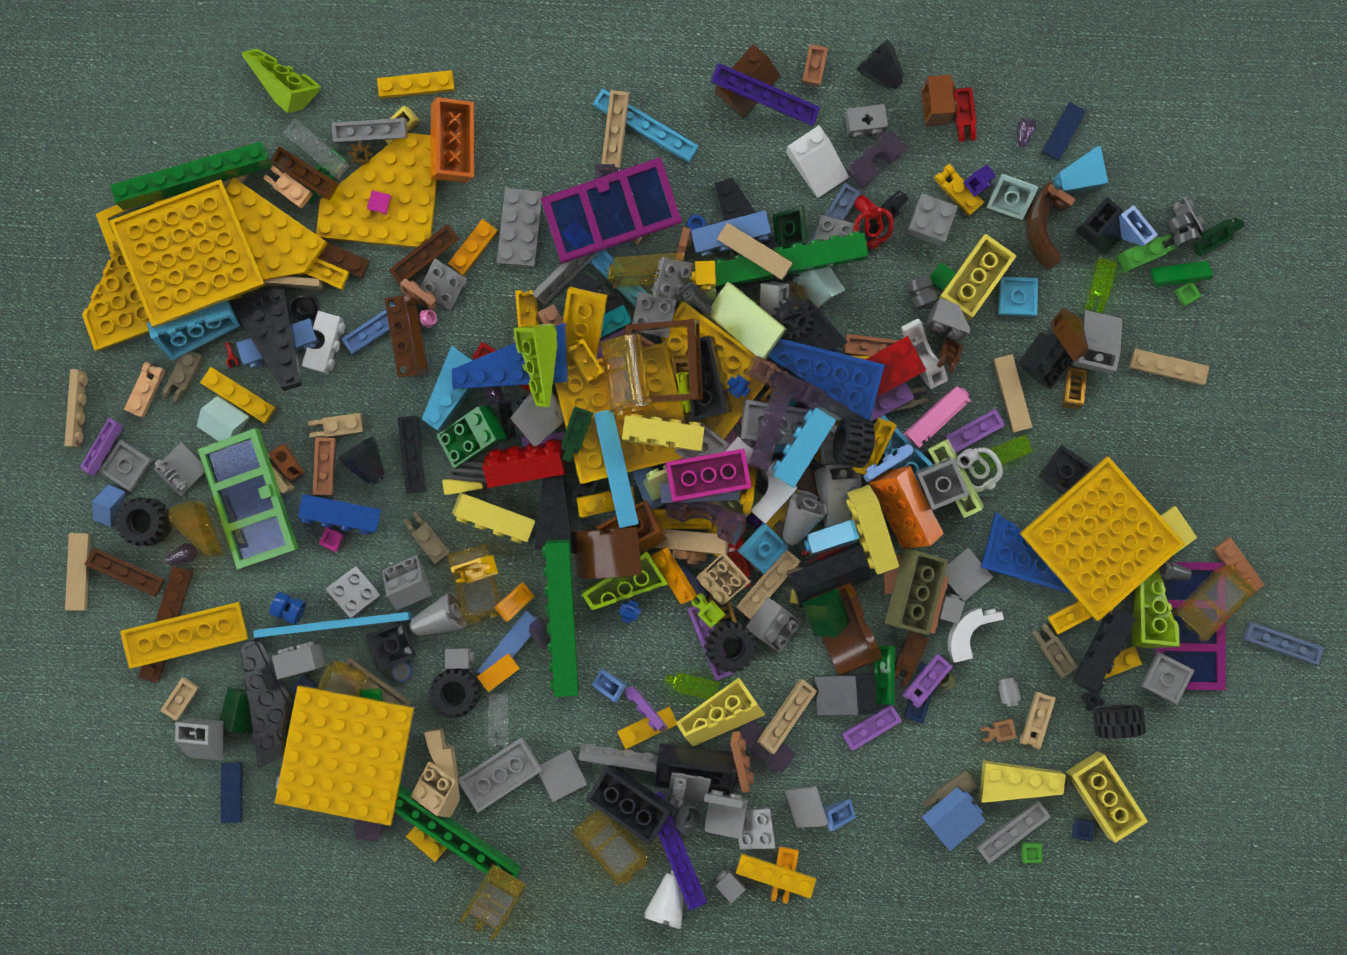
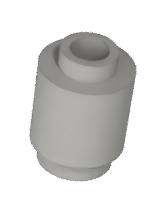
[998,677,1021,707]

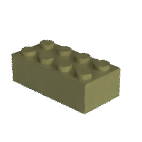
[885,548,948,635]

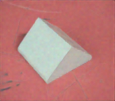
[987,174,1038,220]
[793,267,845,308]
[197,395,251,448]

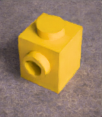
[691,261,716,291]

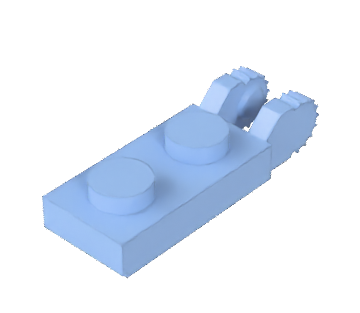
[863,444,913,482]

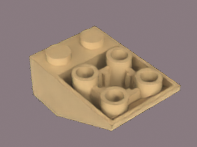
[696,552,751,606]

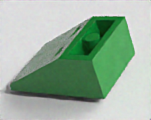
[436,406,507,468]

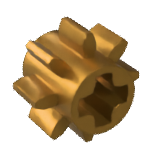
[348,140,373,166]

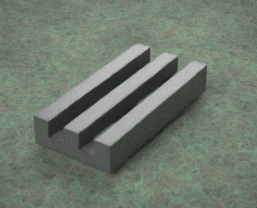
[448,461,486,483]

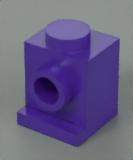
[963,165,996,197]

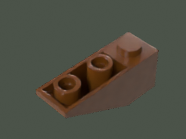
[1051,308,1088,362]

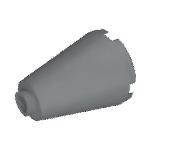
[782,490,828,545]
[410,593,466,636]

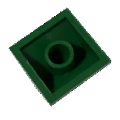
[773,205,808,249]
[802,588,850,638]
[219,687,253,734]

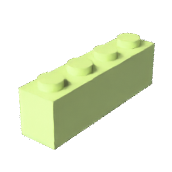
[928,438,984,518]

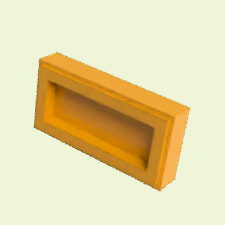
[494,582,535,622]
[477,653,520,692]

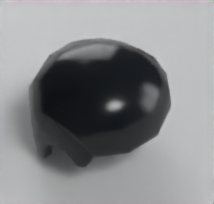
[289,292,320,321]

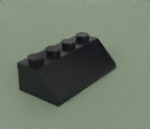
[786,543,871,607]
[655,744,736,795]
[586,765,675,845]

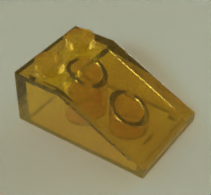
[168,500,224,556]

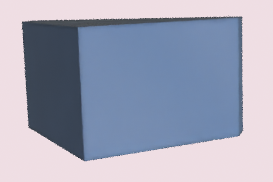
[1119,205,1158,246]
[92,484,127,527]
[592,668,627,703]
[823,799,856,831]

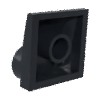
[365,620,416,671]

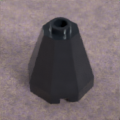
[856,39,905,90]
[338,435,385,485]

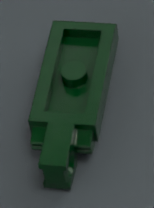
[1193,217,1244,256]
[561,406,593,462]

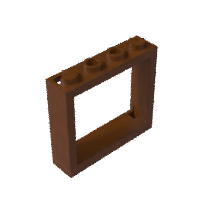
[384,295,429,378]
[624,319,703,405]

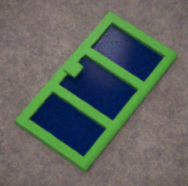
[197,428,299,570]

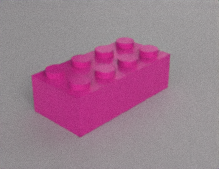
[665,449,752,503]

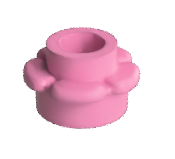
[419,309,437,328]

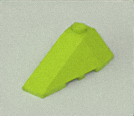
[242,49,321,113]
[513,324,557,407]
[1131,569,1180,648]

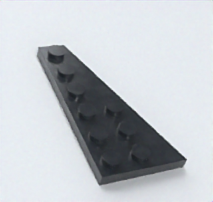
[714,178,799,293]
[229,285,302,391]
[764,299,848,374]
[239,637,294,769]

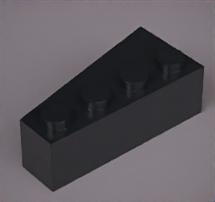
[690,335,732,422]
[534,475,574,554]
[1072,608,1136,693]

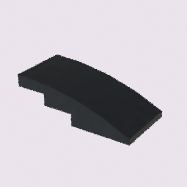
[1039,445,1094,495]

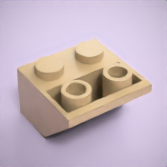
[410,762,460,817]

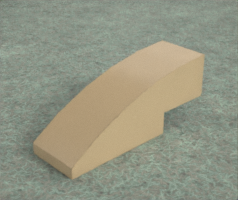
[424,728,459,785]

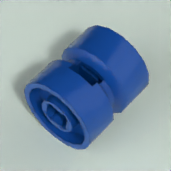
[269,592,306,625]

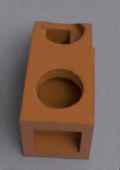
[269,444,305,482]

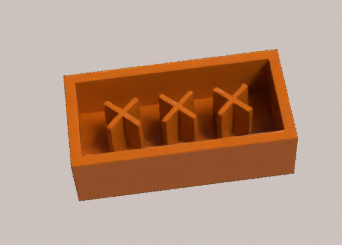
[431,97,474,183]
[869,466,944,549]

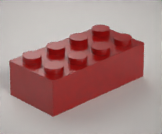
[865,336,927,398]
[482,439,567,488]

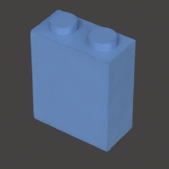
[922,787,985,851]

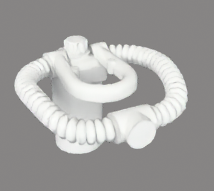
[957,448,1003,492]

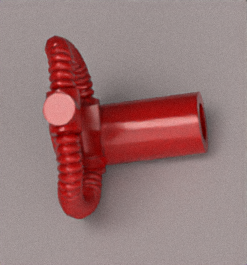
[853,195,894,249]

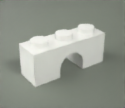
[302,311,346,374]

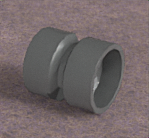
[1167,213,1202,249]
[906,275,939,309]

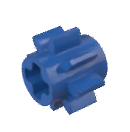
[726,374,750,399]
[618,599,641,624]

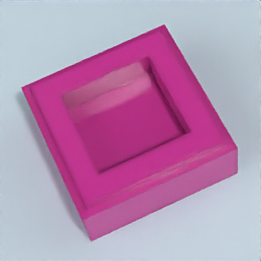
[367,190,392,215]
[319,527,345,552]

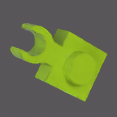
[691,593,726,628]

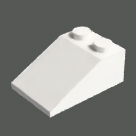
[786,125,849,199]

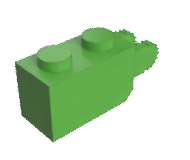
[1117,234,1177,273]

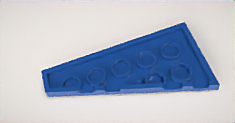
[452,323,568,389]
[768,338,885,420]
[980,512,1073,595]

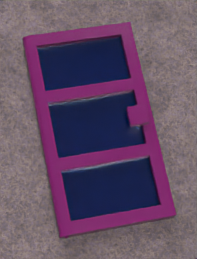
[541,157,682,264]
[1155,562,1226,691]

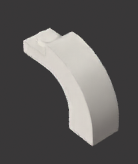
[901,319,948,389]
[947,608,1004,663]

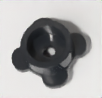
[1081,690,1104,711]

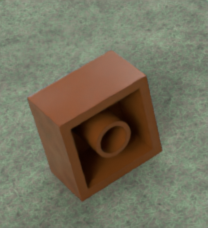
[921,74,957,126]

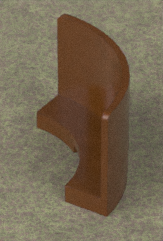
[1026,180,1062,270]
[572,526,642,578]
[809,582,882,675]

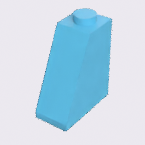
[1053,146,1108,194]
[804,519,859,555]

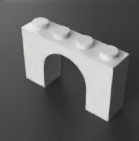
[725,436,798,523]

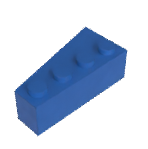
[298,494,381,535]

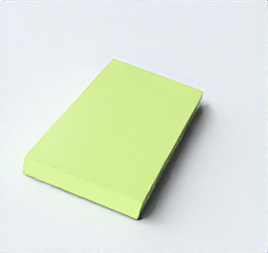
[710,282,786,360]

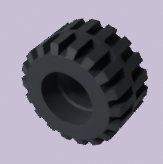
[833,416,875,468]
[115,497,172,546]
[704,621,757,673]
[429,669,481,719]
[1092,705,1146,739]

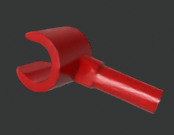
[225,342,240,368]

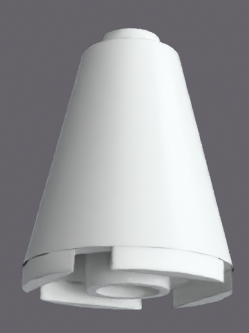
[643,870,684,929]

